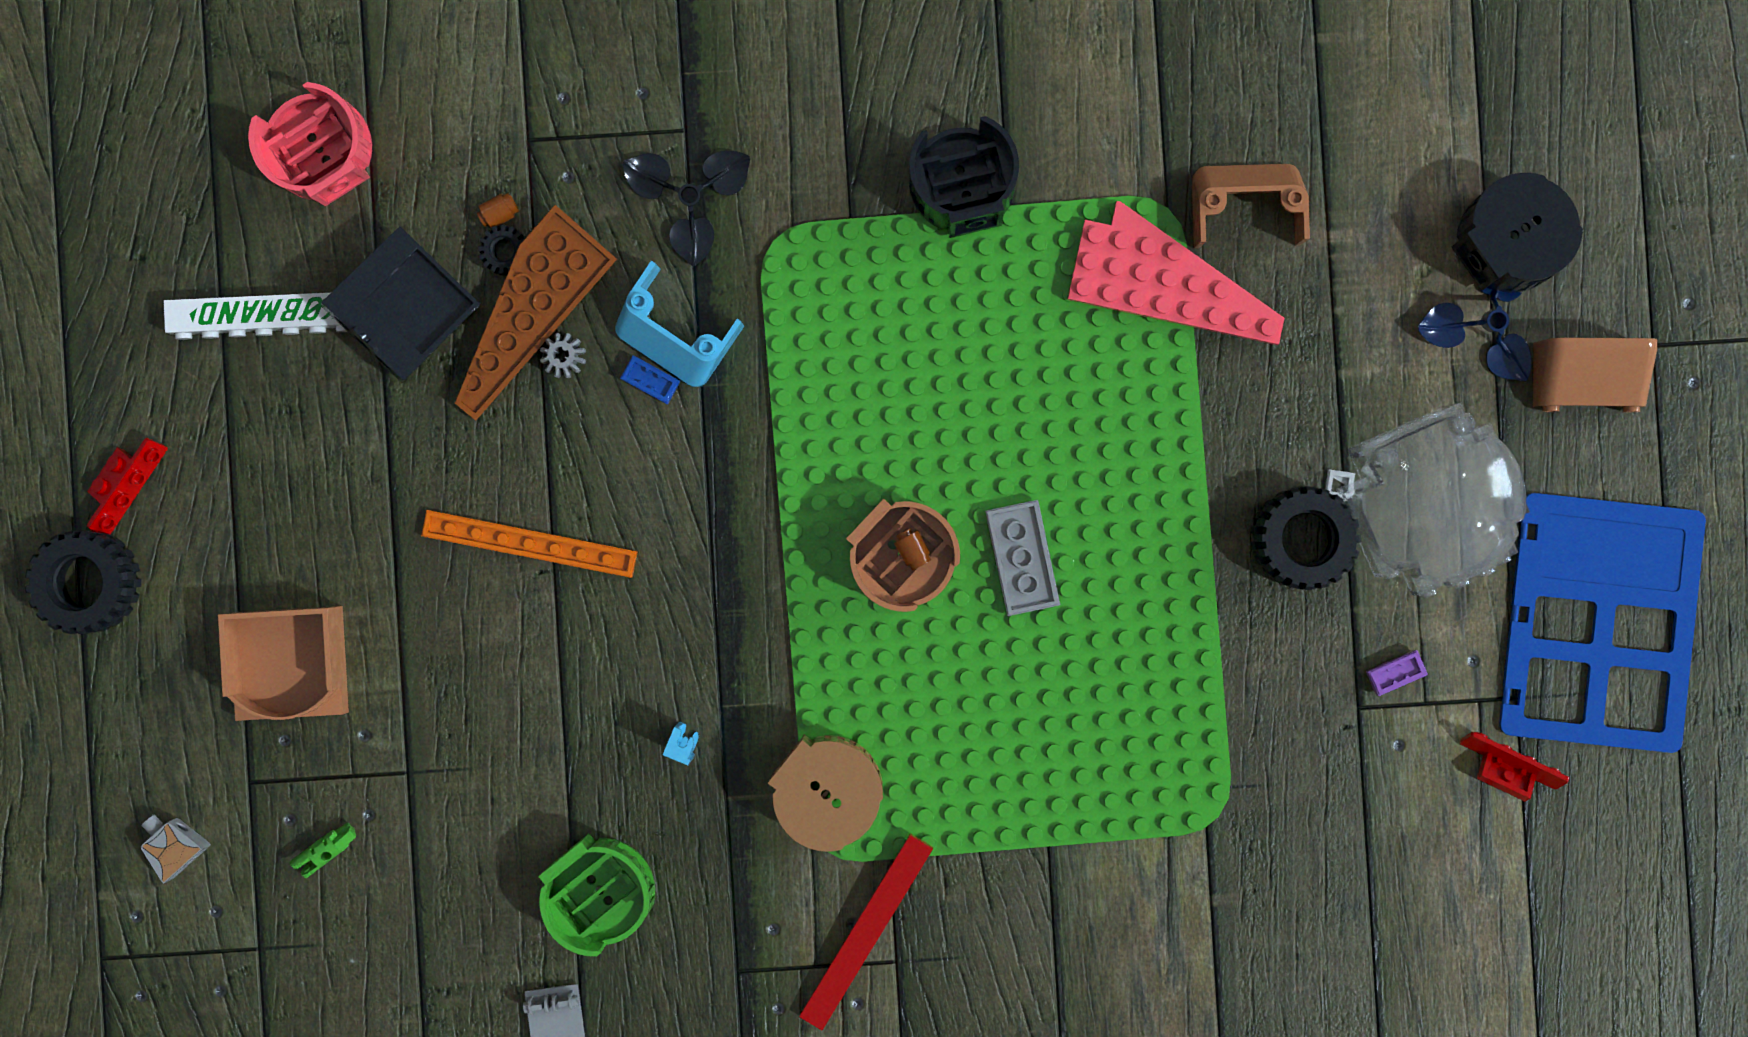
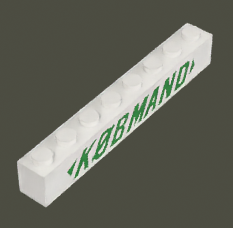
[164,293,347,340]

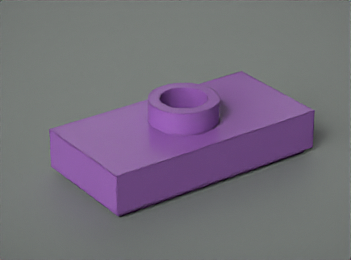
[1366,650,1428,696]

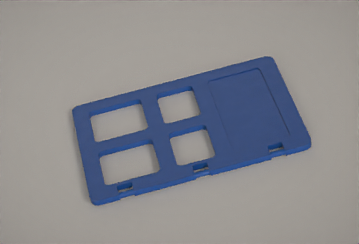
[1499,493,1706,753]

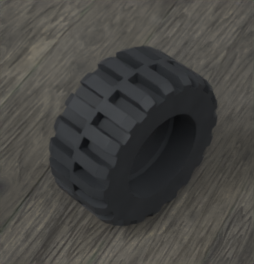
[1251,487,1361,590]
[25,531,142,634]

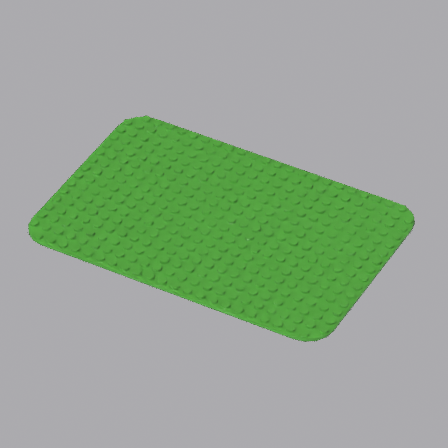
[761,196,1231,862]

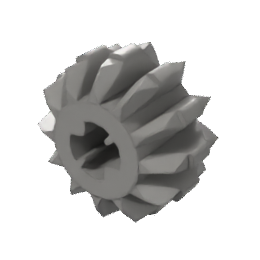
[540,333,586,378]

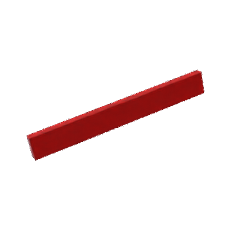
[799,833,933,1030]

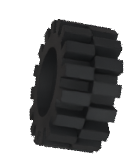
[478,225,525,276]

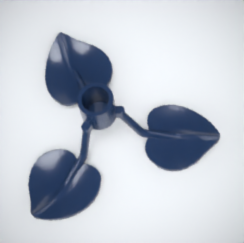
[1418,285,1532,381]

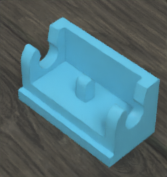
[663,722,699,765]

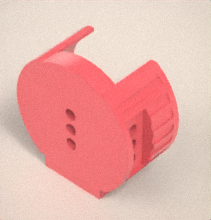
[248,82,372,206]

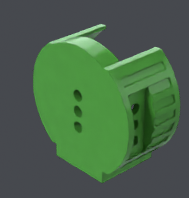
[538,833,655,957]

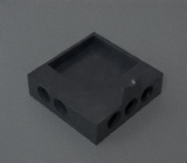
[321,226,480,383]

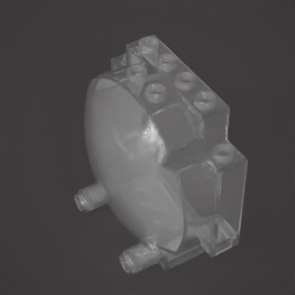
[1336,402,1530,598]

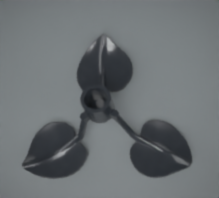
[623,151,750,266]

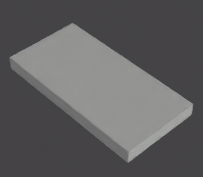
[985,500,1060,616]

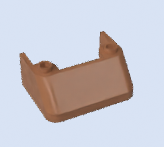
[1192,164,1310,248]

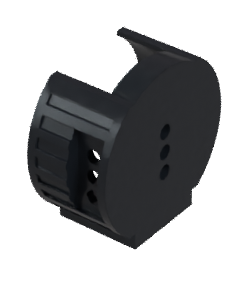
[909,116,1019,238]
[1451,173,1583,293]

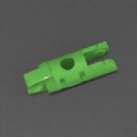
[289,823,356,878]

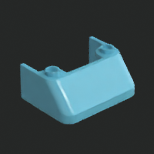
[615,261,744,387]

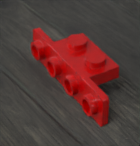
[87,438,168,535]
[1460,732,1569,802]

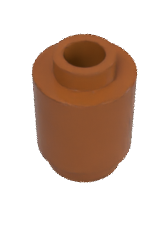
[477,192,519,229]
[894,528,931,570]

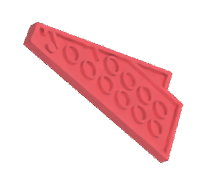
[1067,201,1285,345]

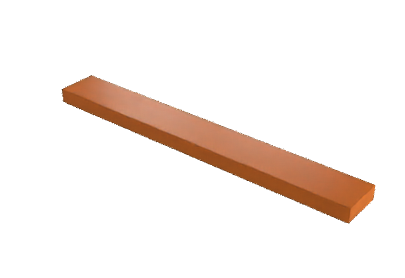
[421,510,638,578]

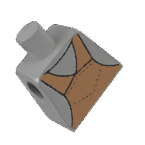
[141,815,211,884]

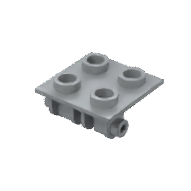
[523,984,585,1037]

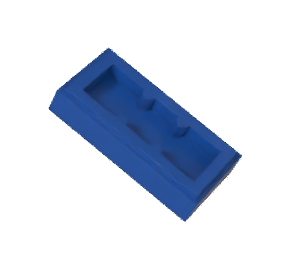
[620,355,681,405]

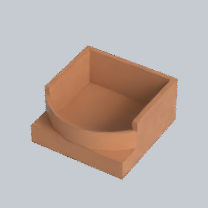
[218,606,349,721]

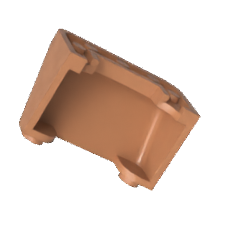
[1533,338,1657,413]

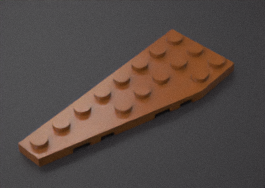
[455,205,617,421]

